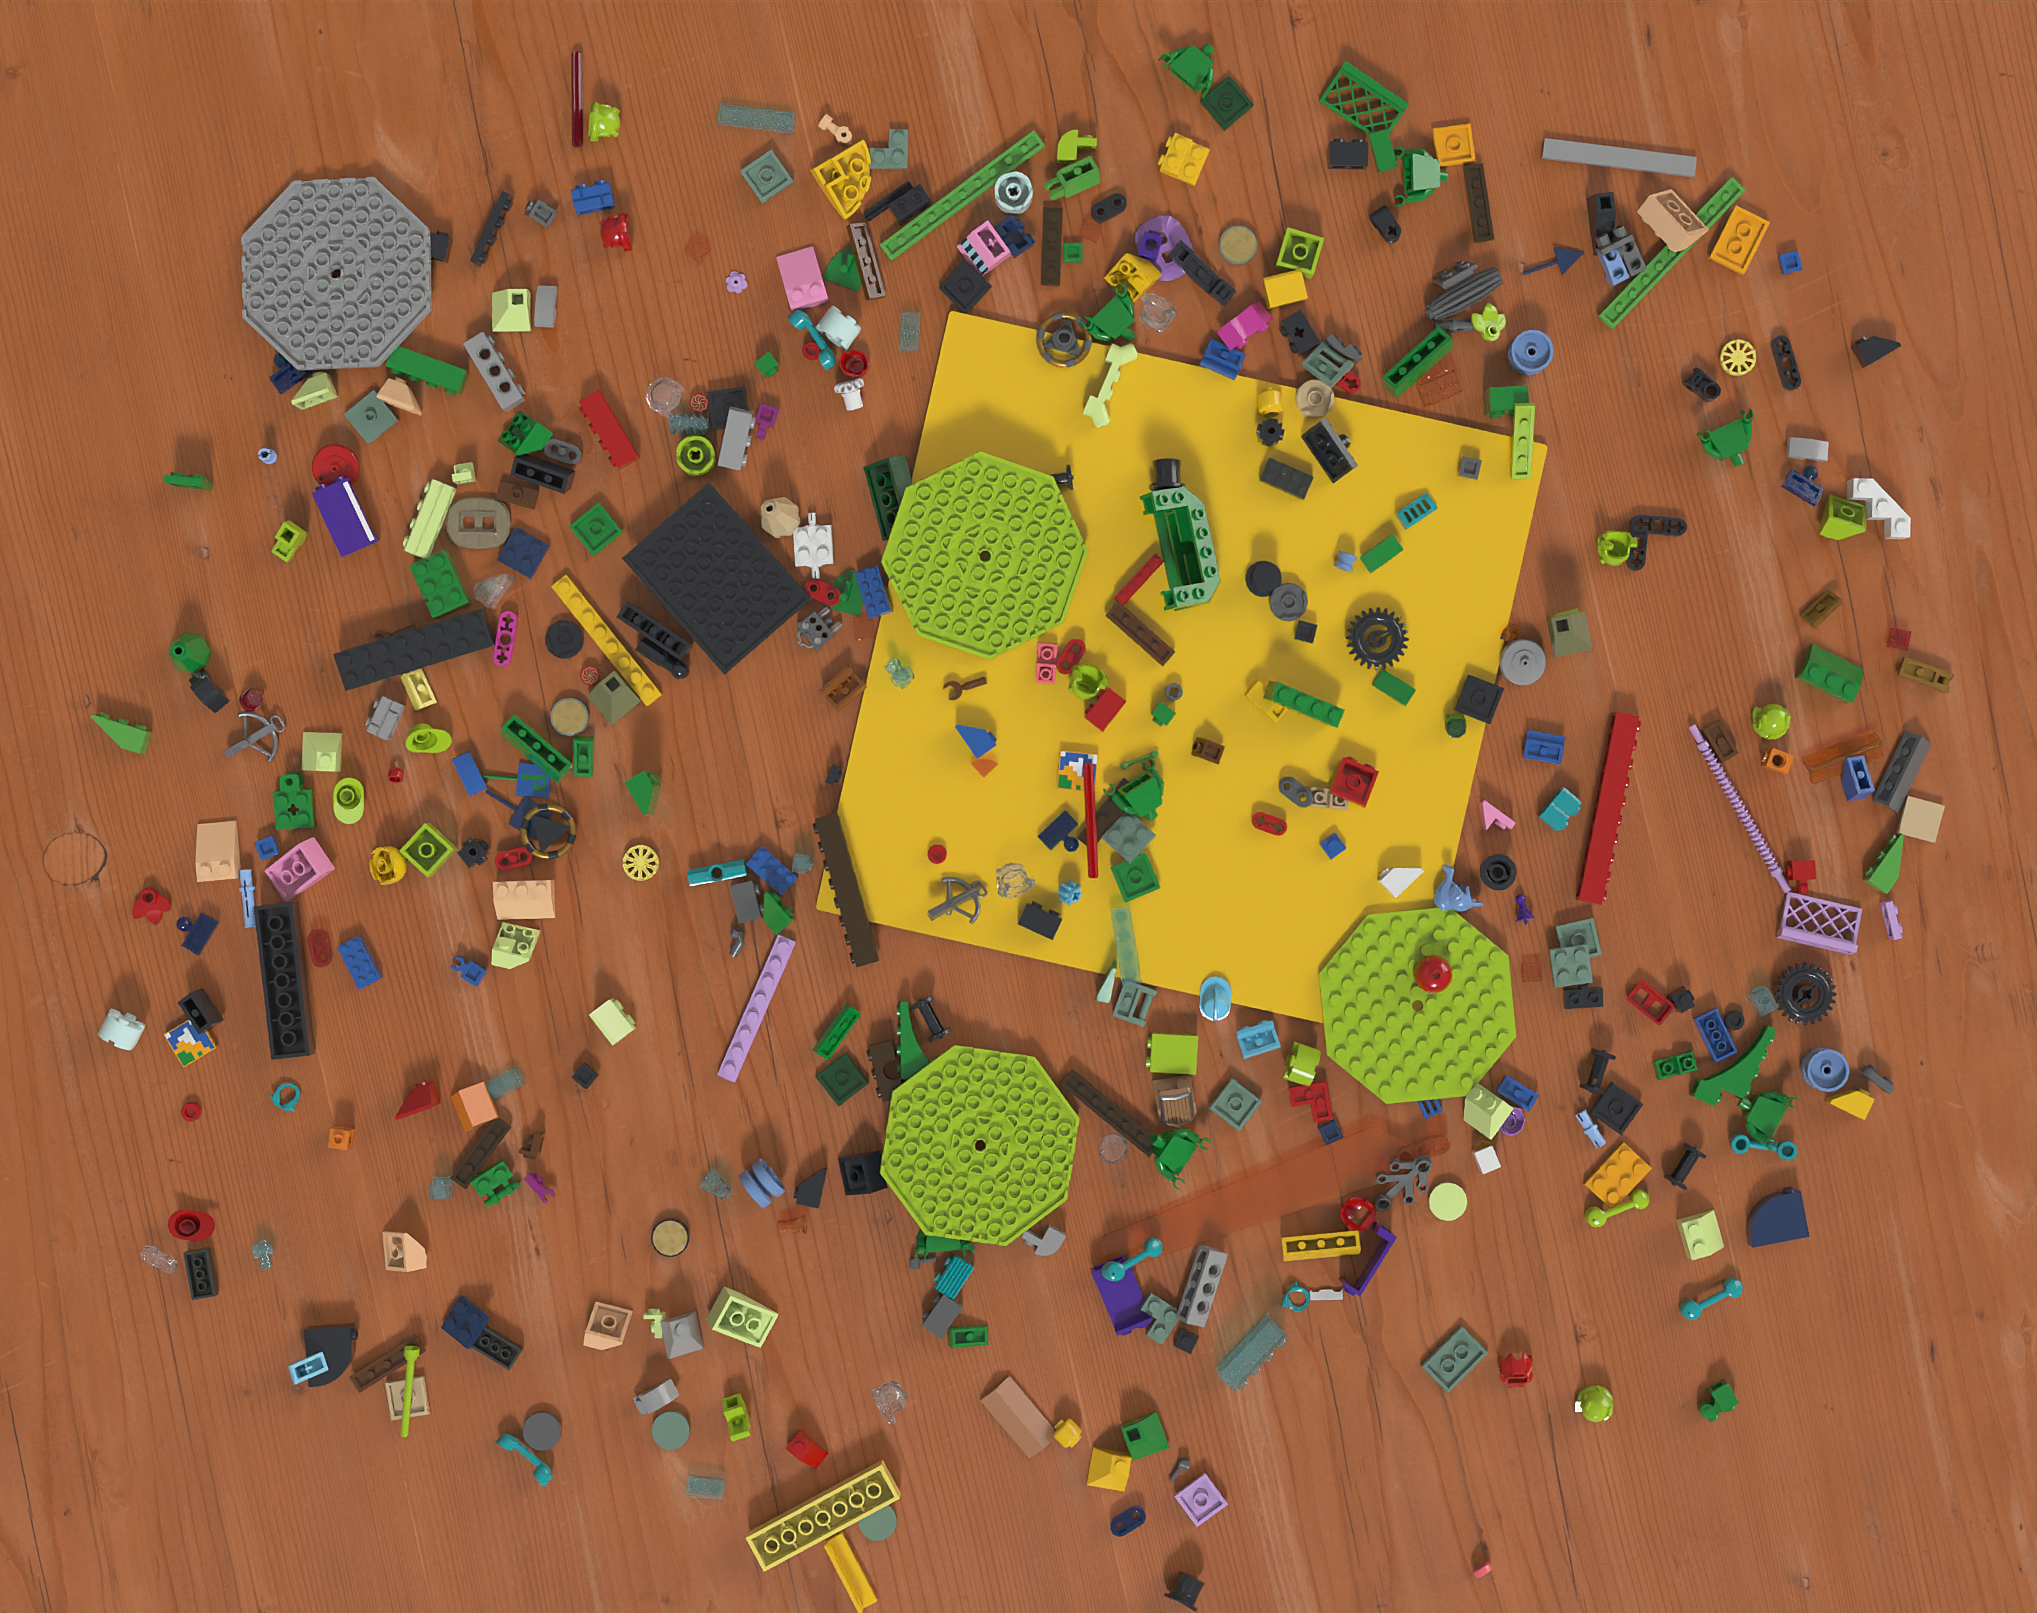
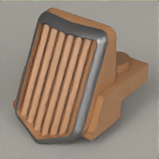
[1152,1074,1197,1128]

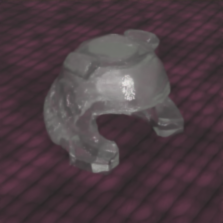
[1139,293,1177,333]
[646,377,685,417]
[995,862,1036,898]
[871,1381,908,1424]

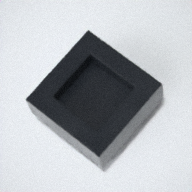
[1294,620,1318,644]
[826,765,843,785]
[572,1062,600,1089]
[1173,1327,1199,1354]

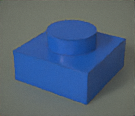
[1778,251,1803,275]
[1319,833,1346,860]
[254,836,281,860]

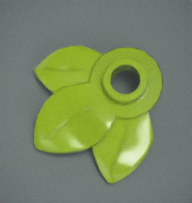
[1471,303,1506,342]

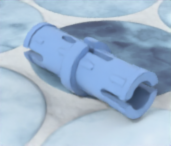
[1575,1109,1606,1148]

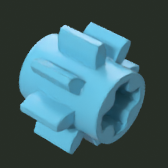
[1058,880,1082,905]

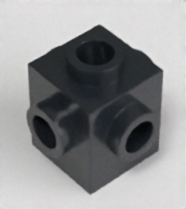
[1256,418,1285,447]
[457,838,490,868]

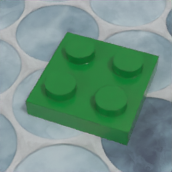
[163,472,213,491]
[569,502,624,557]
[1110,852,1160,903]

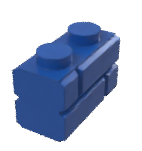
[571,180,615,216]

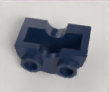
[993,215,1035,259]

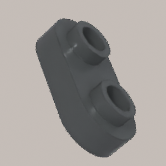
[544,439,582,465]
[1279,777,1314,808]
[1859,1064,1895,1095]

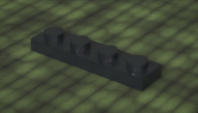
[470,191,513,268]

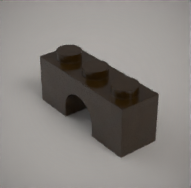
[866,1039,903,1102]

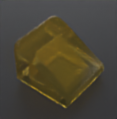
[1474,1130,1499,1149]

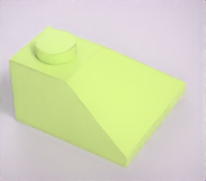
[291,371,338,410]
[302,732,342,772]

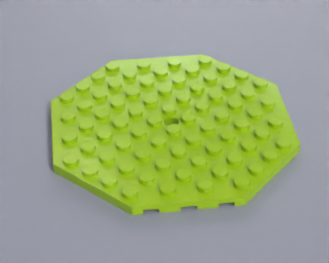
[881,451,1089,660]
[1318,908,1516,1104]
[880,1045,1080,1246]

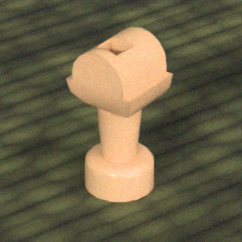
[818,114,853,146]

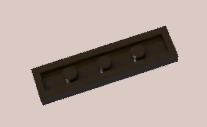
[1463,163,1494,244]
[1041,208,1063,286]
[1077,778,1129,846]
[450,1117,512,1190]

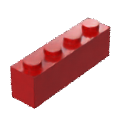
[579,390,640,470]

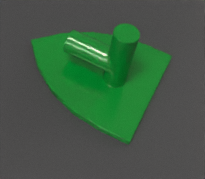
[823,246,861,292]
[823,569,863,617]

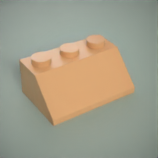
[1637,189,1709,252]
[493,880,556,920]

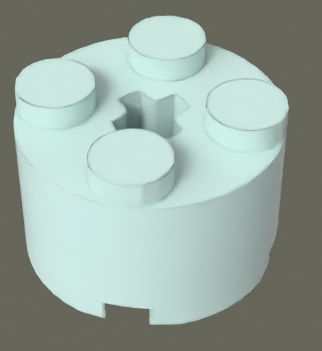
[994,171,1033,215]
[815,305,861,350]
[98,1008,146,1050]

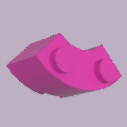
[1217,300,1273,351]

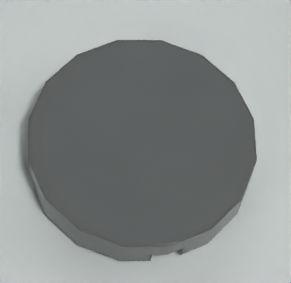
[1269,583,1308,621]
[523,1411,562,1451]

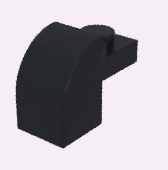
[189,668,230,713]

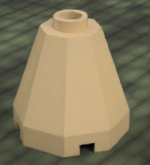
[760,497,801,538]

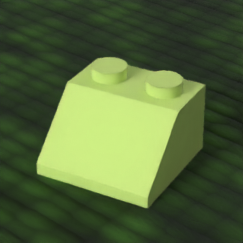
[589,998,636,1046]
[1463,1082,1514,1140]
[1676,1210,1724,1260]

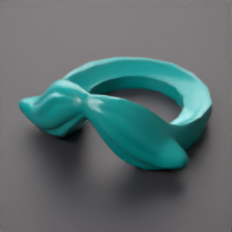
[269,1083,301,1112]
[1281,1281,1310,1312]

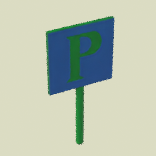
[481,763,551,798]

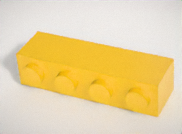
[1281,1231,1361,1261]

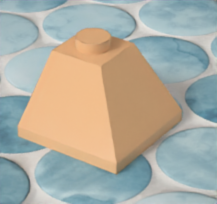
[377,377,422,416]
[382,1231,427,1272]
[583,1302,633,1350]

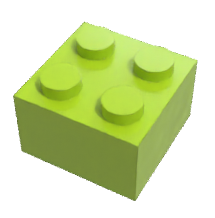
[1274,227,1324,279]
[399,823,458,877]

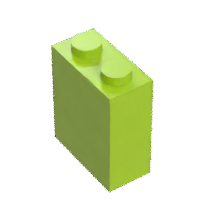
[1146,1032,1198,1075]

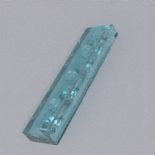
[717,104,796,134]
[1110,907,1142,986]

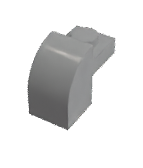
[1021,1224,1066,1256]
[633,1378,679,1415]

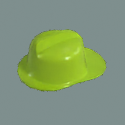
[406,723,452,753]
[333,778,364,824]

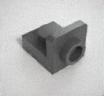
[524,199,558,228]

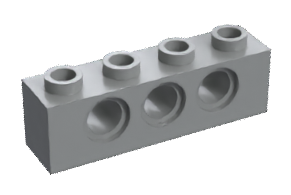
[463,332,526,412]
[1176,1244,1228,1327]

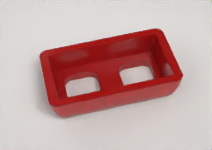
[1627,980,1675,1025]

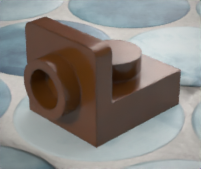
[1191,737,1225,765]
[519,1131,545,1159]

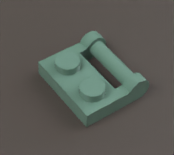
[1302,341,1354,389]
[1112,979,1157,1027]

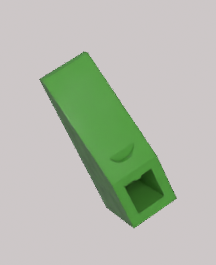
[91,712,152,754]
[1863,833,1904,894]

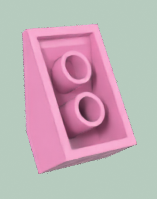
[776,246,829,313]
[265,837,335,902]

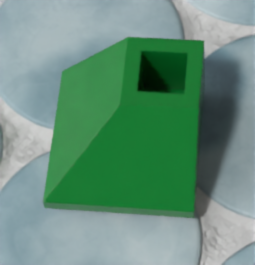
[498,410,553,455]
[764,891,795,935]
[1121,1411,1169,1461]

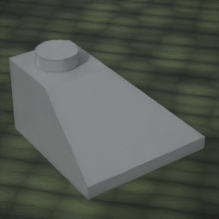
[660,1311,704,1359]

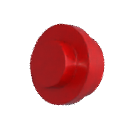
[802,341,822,361]

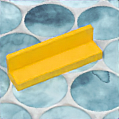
[824,1532,877,1613]

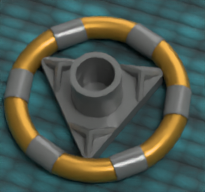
[1036,312,1092,368]

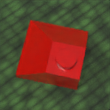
[395,1080,440,1120]

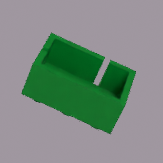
[409,550,472,620]

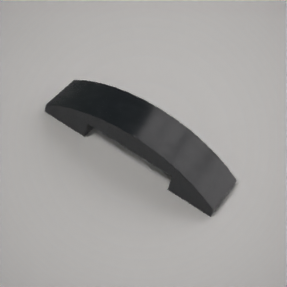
[1168,240,1236,306]

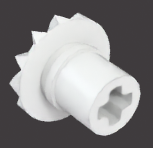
[834,378,865,411]

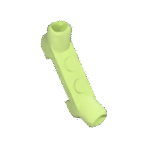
[1083,343,1138,428]

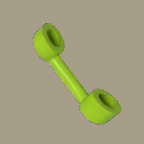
[1584,1189,1650,1227]

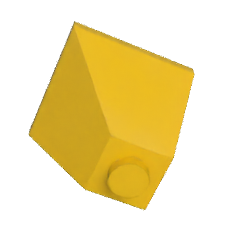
[1087,1447,1132,1491]

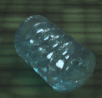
[669,410,710,437]

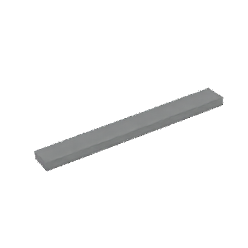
[1541,138,1697,178]

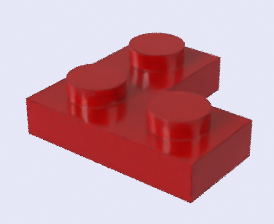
[1288,1081,1333,1122]

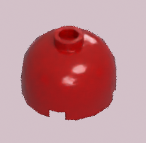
[1413,955,1453,994]

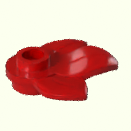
[133,887,171,925]

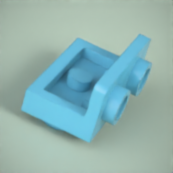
[1236,1020,1281,1059]

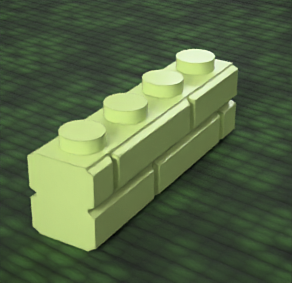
[403,479,457,560]

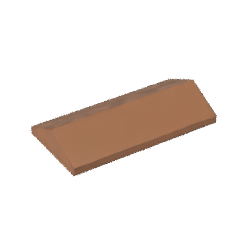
[980,1375,1056,1459]

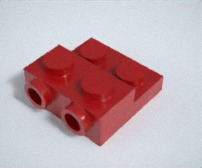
[1329,757,1379,808]

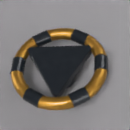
[520,803,577,860]

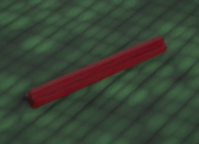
[571,52,583,148]

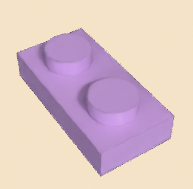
[1879,900,1903,940]

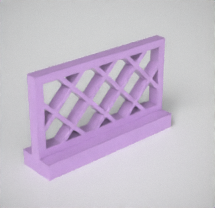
[1776,892,1862,955]

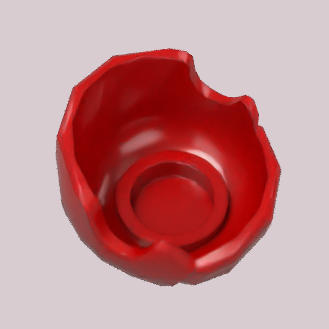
[839,349,870,379]

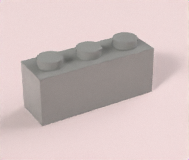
[718,406,756,471]

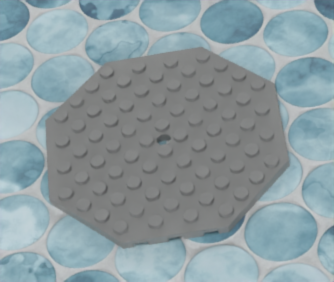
[241,177,432,370]

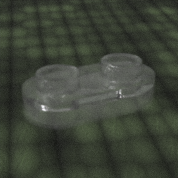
[140,1245,178,1274]

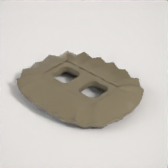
[446,497,511,549]

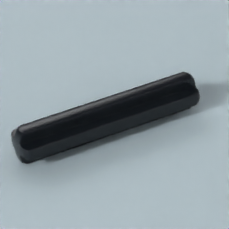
[863,181,914,221]

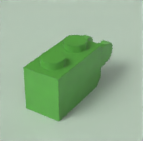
[1044,156,1100,200]

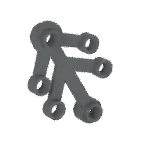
[1374,1155,1432,1211]

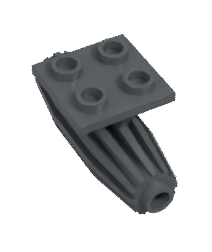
[1425,260,1503,321]

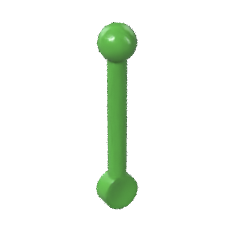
[1120,750,1159,769]

